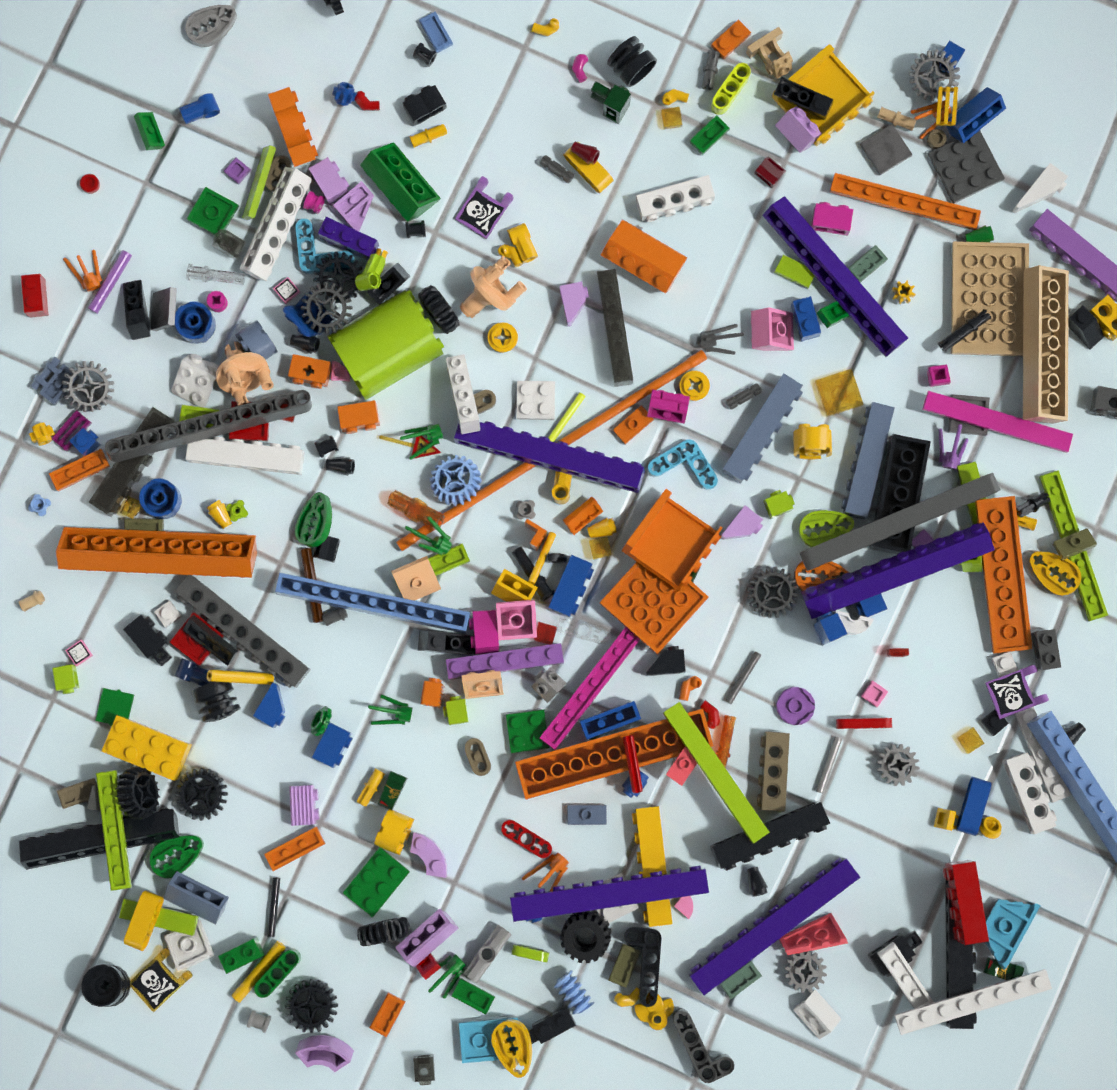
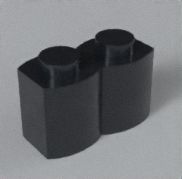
[403,85,447,126]

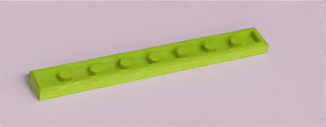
[1040,470,1108,621]
[663,702,770,844]

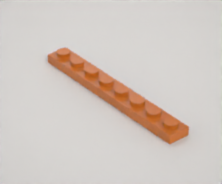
[830,173,981,230]

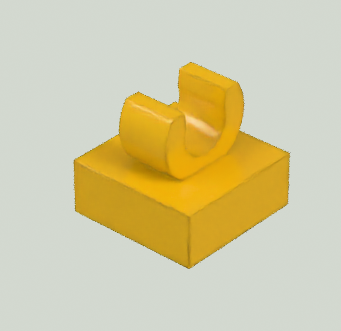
[934,808,959,831]

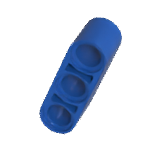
[956,776,992,836]

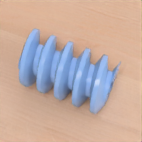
[554,970,595,1015]

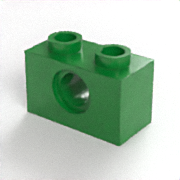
[218,937,265,974]

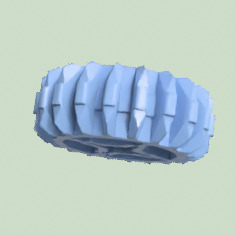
[430,455,482,506]

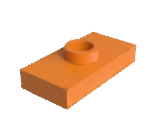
[613,405,654,445]
[563,497,603,535]
[369,992,406,1037]

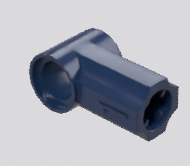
[174,658,211,686]

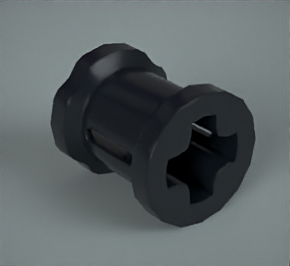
[413,43,437,67]
[405,220,426,238]
[314,435,339,458]

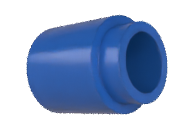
[622,770,649,798]

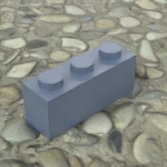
[164,871,229,925]

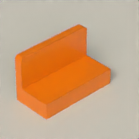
[525,519,547,551]

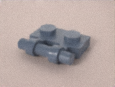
[30,357,79,405]

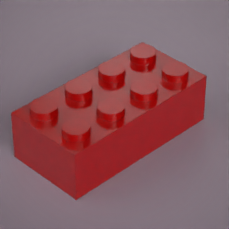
[943,860,989,945]

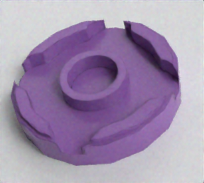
[776,687,815,725]

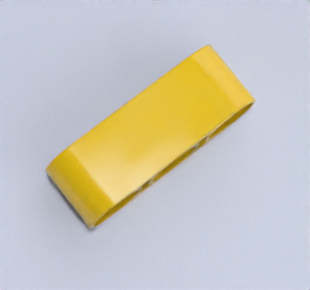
[563,142,614,194]
[124,890,164,951]

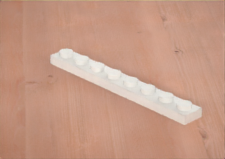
[991,652,1071,803]
[894,969,1052,1035]

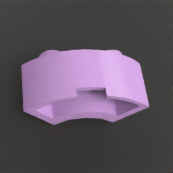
[410,832,447,878]
[295,1035,354,1072]

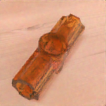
[387,490,445,530]

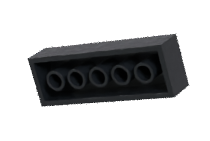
[869,434,931,554]
[710,801,830,871]

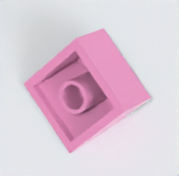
[751,307,794,351]
[496,600,537,641]

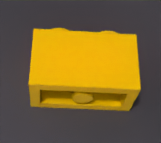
[491,569,538,602]

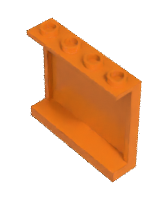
[622,489,722,591]

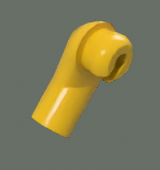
[532,18,559,36]
[662,89,689,105]
[498,244,523,267]
[614,987,639,1007]

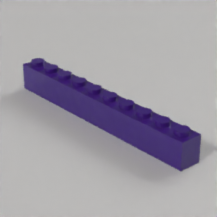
[762,196,908,357]
[454,421,645,493]
[801,522,995,619]
[689,857,861,995]
[510,865,709,922]

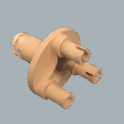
[460,256,527,318]
[216,341,274,406]

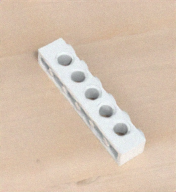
[239,167,312,281]

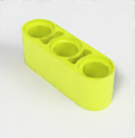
[711,63,751,115]

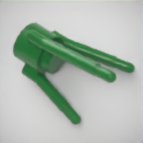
[400,424,443,460]
[405,516,452,555]
[368,695,413,725]
[428,954,466,999]

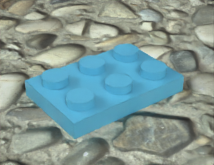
[459,1017,518,1063]

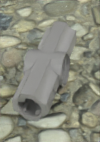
[463,925,512,983]

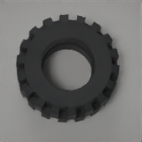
[560,910,611,963]

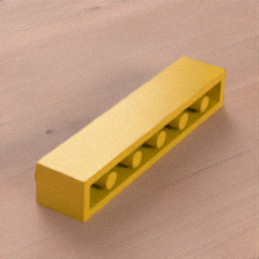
[632,806,673,927]

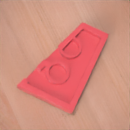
[779,913,848,956]

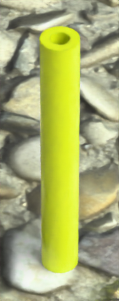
[548,392,586,442]

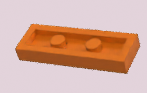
[49,449,110,492]
[264,826,326,871]

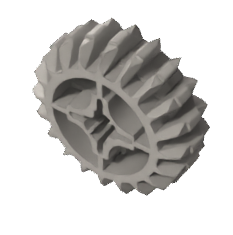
[909,49,961,101]
[62,361,114,412]

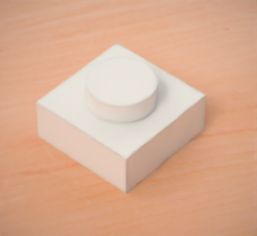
[154,601,182,628]

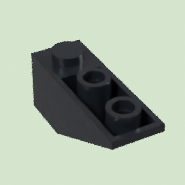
[774,77,833,120]
[123,280,151,340]
[418,631,480,656]

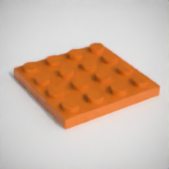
[600,562,709,655]

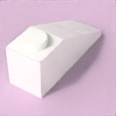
[1012,163,1068,213]

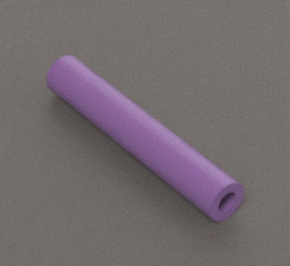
[88,250,132,314]

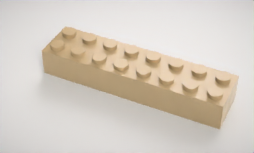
[1023,265,1069,424]

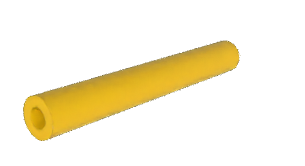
[528,532,556,585]

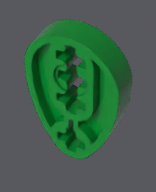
[295,492,332,547]
[150,835,204,878]

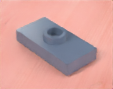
[568,805,607,825]

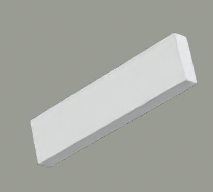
[877,942,934,1009]

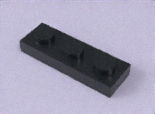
[183,615,238,666]

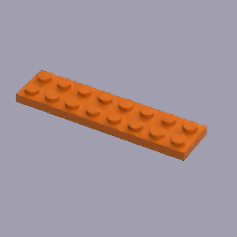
[975,496,1033,653]

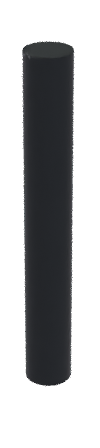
[267,877,281,937]

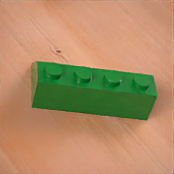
[360,142,441,222]

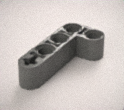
[672,1008,735,1083]

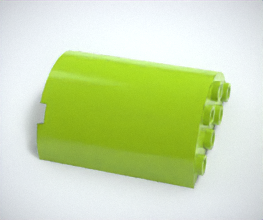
[327,290,444,400]

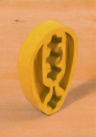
[1030,551,1081,596]
[491,1019,532,1078]

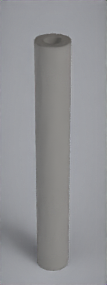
[816,736,842,794]

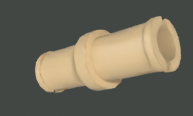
[877,106,916,131]

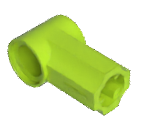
[355,254,386,291]

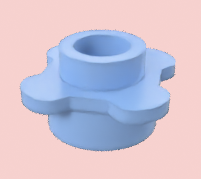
[28,494,51,516]

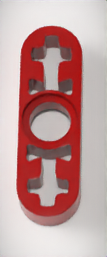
[836,718,893,729]
[501,820,552,858]

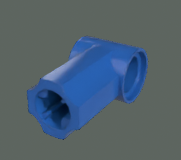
[179,93,220,124]

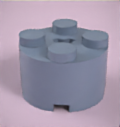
[235,320,278,360]

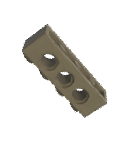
[757,732,790,812]

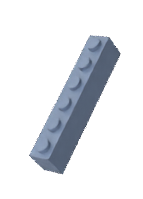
[722,373,803,483]
[841,402,895,520]

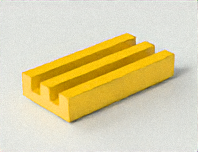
[936,87,958,126]

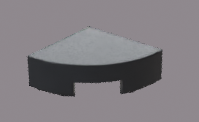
[548,554,567,563]

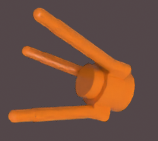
[911,100,951,139]
[63,250,103,292]
[522,853,569,891]

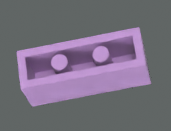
[395,909,459,967]

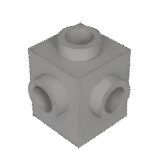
[531,668,567,703]

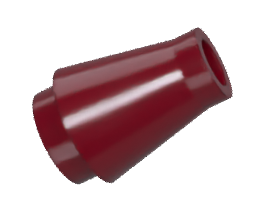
[571,141,600,165]

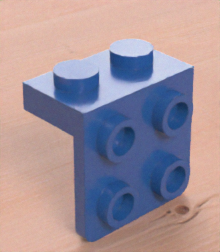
[282,291,336,337]

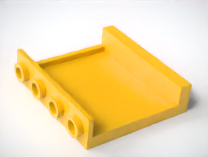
[772,44,875,147]

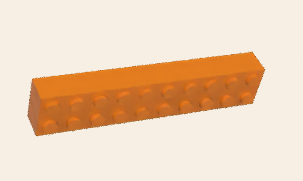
[56,527,257,578]
[515,709,714,799]

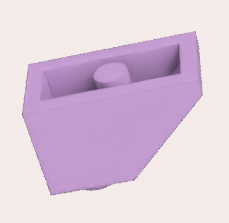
[560,281,589,327]
[721,505,763,540]

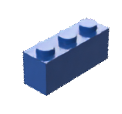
[946,87,1006,143]
[548,555,594,618]
[813,612,847,646]
[580,701,641,740]

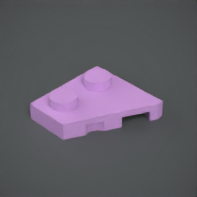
[333,181,374,231]

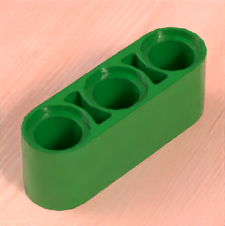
[254,949,301,998]

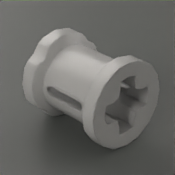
[247,1010,271,1033]

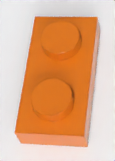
[711,19,751,59]

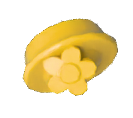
[979,816,1002,839]

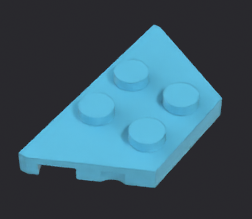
[984,899,1041,970]

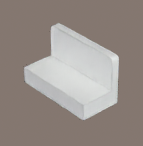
[793,990,841,1040]

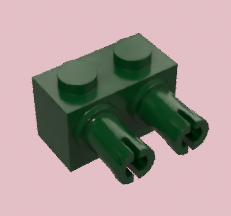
[590,81,631,124]

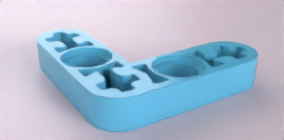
[295,219,355,274]
[648,439,718,490]

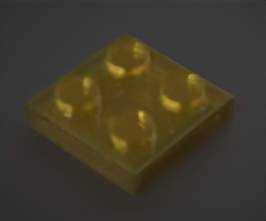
[815,369,864,417]

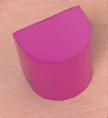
[927,364,951,387]

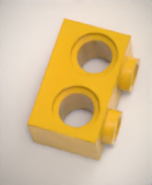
[1089,295,1117,341]

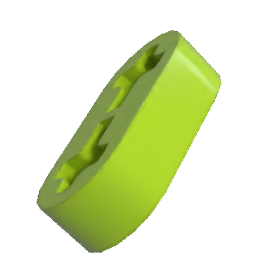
[511,944,550,962]

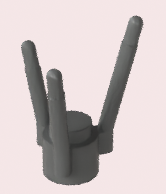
[700,324,744,355]

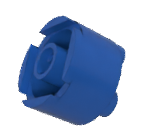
[175,301,216,344]
[139,478,182,519]

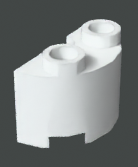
[833,610,874,635]

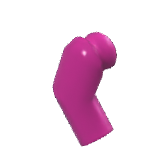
[572,54,588,83]

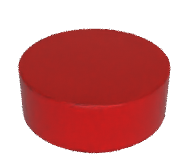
[80,174,100,194]

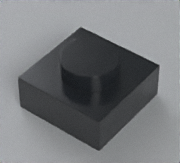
[981,709,1009,736]

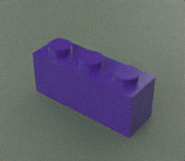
[318,217,379,261]

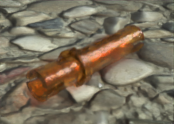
[715,715,736,768]

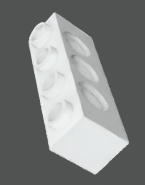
[636,175,715,222]
[446,354,480,434]
[1002,752,1057,834]

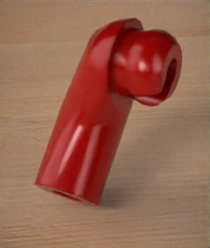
[355,91,380,111]
[700,700,720,729]

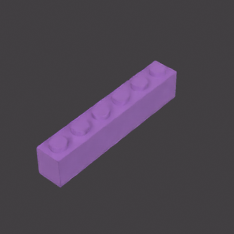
[1029,209,1117,302]
[446,643,564,680]

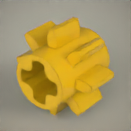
[891,280,916,305]
[29,422,55,446]

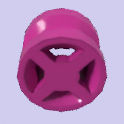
[303,191,325,214]
[207,291,228,313]

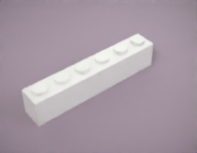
[186,437,305,475]

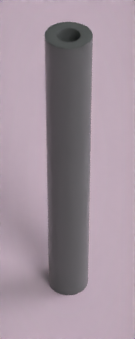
[725,651,761,704]

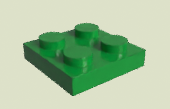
[187,187,239,239]
[506,710,549,753]

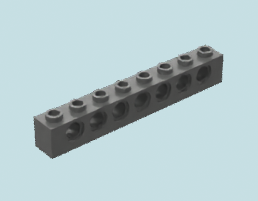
[175,575,311,688]

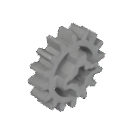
[876,744,920,786]
[784,951,827,993]

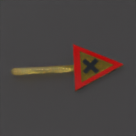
[379,435,441,459]

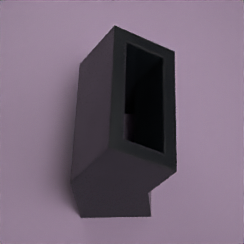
[313,536,340,563]

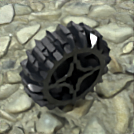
[313,252,363,303]
[418,285,460,334]
[115,766,160,820]
[175,768,228,821]
[357,917,410,946]
[285,979,338,1033]

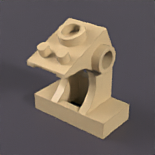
[746,27,793,79]

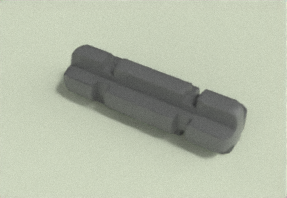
[540,155,574,183]
[726,383,762,410]

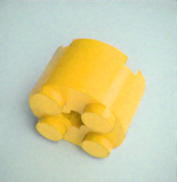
[793,424,832,460]
[374,809,415,855]

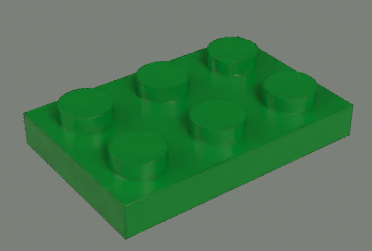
[343,847,410,918]

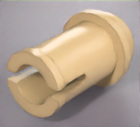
[19,591,45,612]

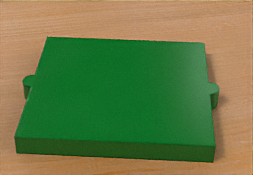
[95,688,135,726]

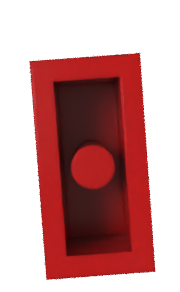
[21,274,49,318]

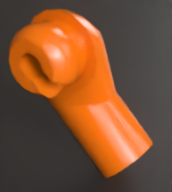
[679,676,702,701]

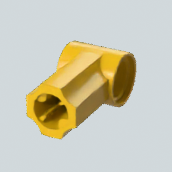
[507,223,538,263]
[552,471,572,505]

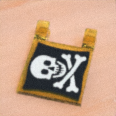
[130,947,193,1012]

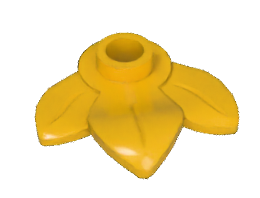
[635,992,674,1030]

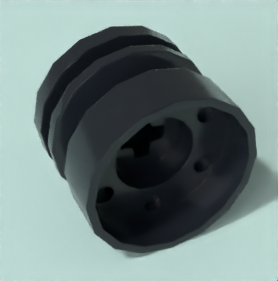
[607,36,657,87]
[191,682,241,723]
[81,964,131,1007]

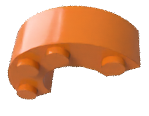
[268,87,318,167]

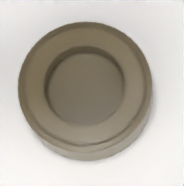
[927,129,947,149]

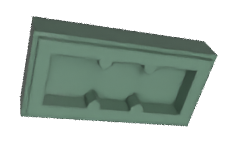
[848,245,888,283]
[720,961,762,999]

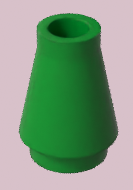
[965,225,994,242]

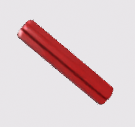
[623,735,643,793]

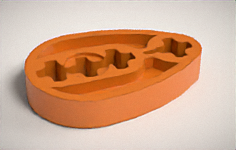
[794,561,849,591]

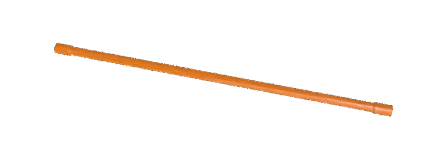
[396,350,707,551]

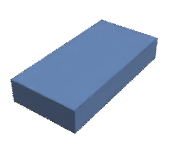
[419,11,453,53]

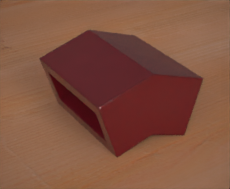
[754,156,786,188]

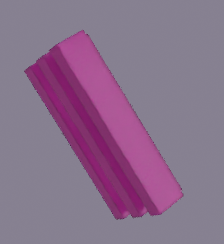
[52,410,92,452]

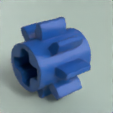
[332,82,357,106]

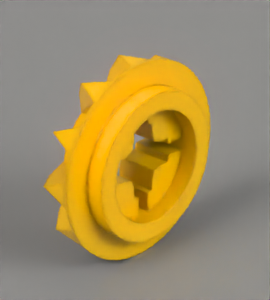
[488,322,518,353]
[679,371,710,401]

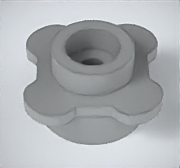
[516,500,536,520]

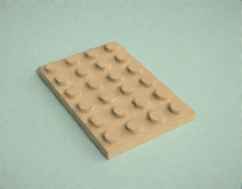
[951,241,1029,356]

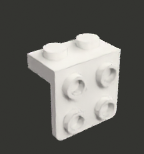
[172,353,219,408]

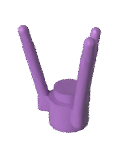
[939,424,968,470]

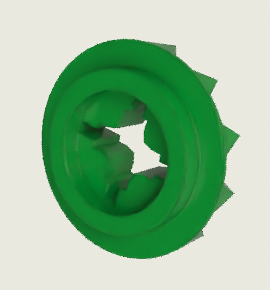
[311,706,332,736]

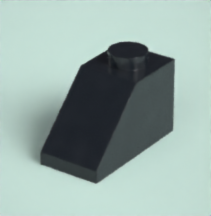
[367,263,411,305]
[1068,305,1105,350]
[646,646,686,676]

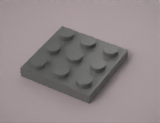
[928,130,1005,204]

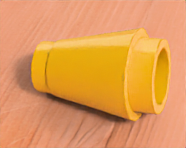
[207,500,232,529]
[587,517,617,538]

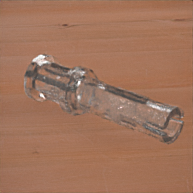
[186,263,245,286]

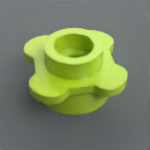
[226,500,248,522]

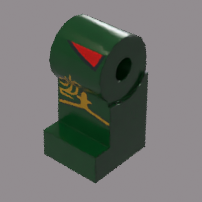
[378,771,408,810]
[983,957,1024,980]

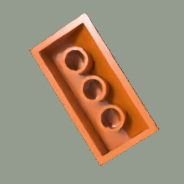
[601,219,688,294]

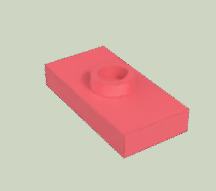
[666,747,697,786]

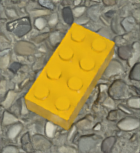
[101,715,192,781]

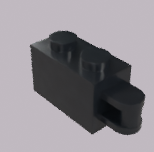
[123,615,172,666]
[867,930,922,977]
[529,1005,576,1044]

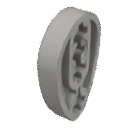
[185,5,237,47]

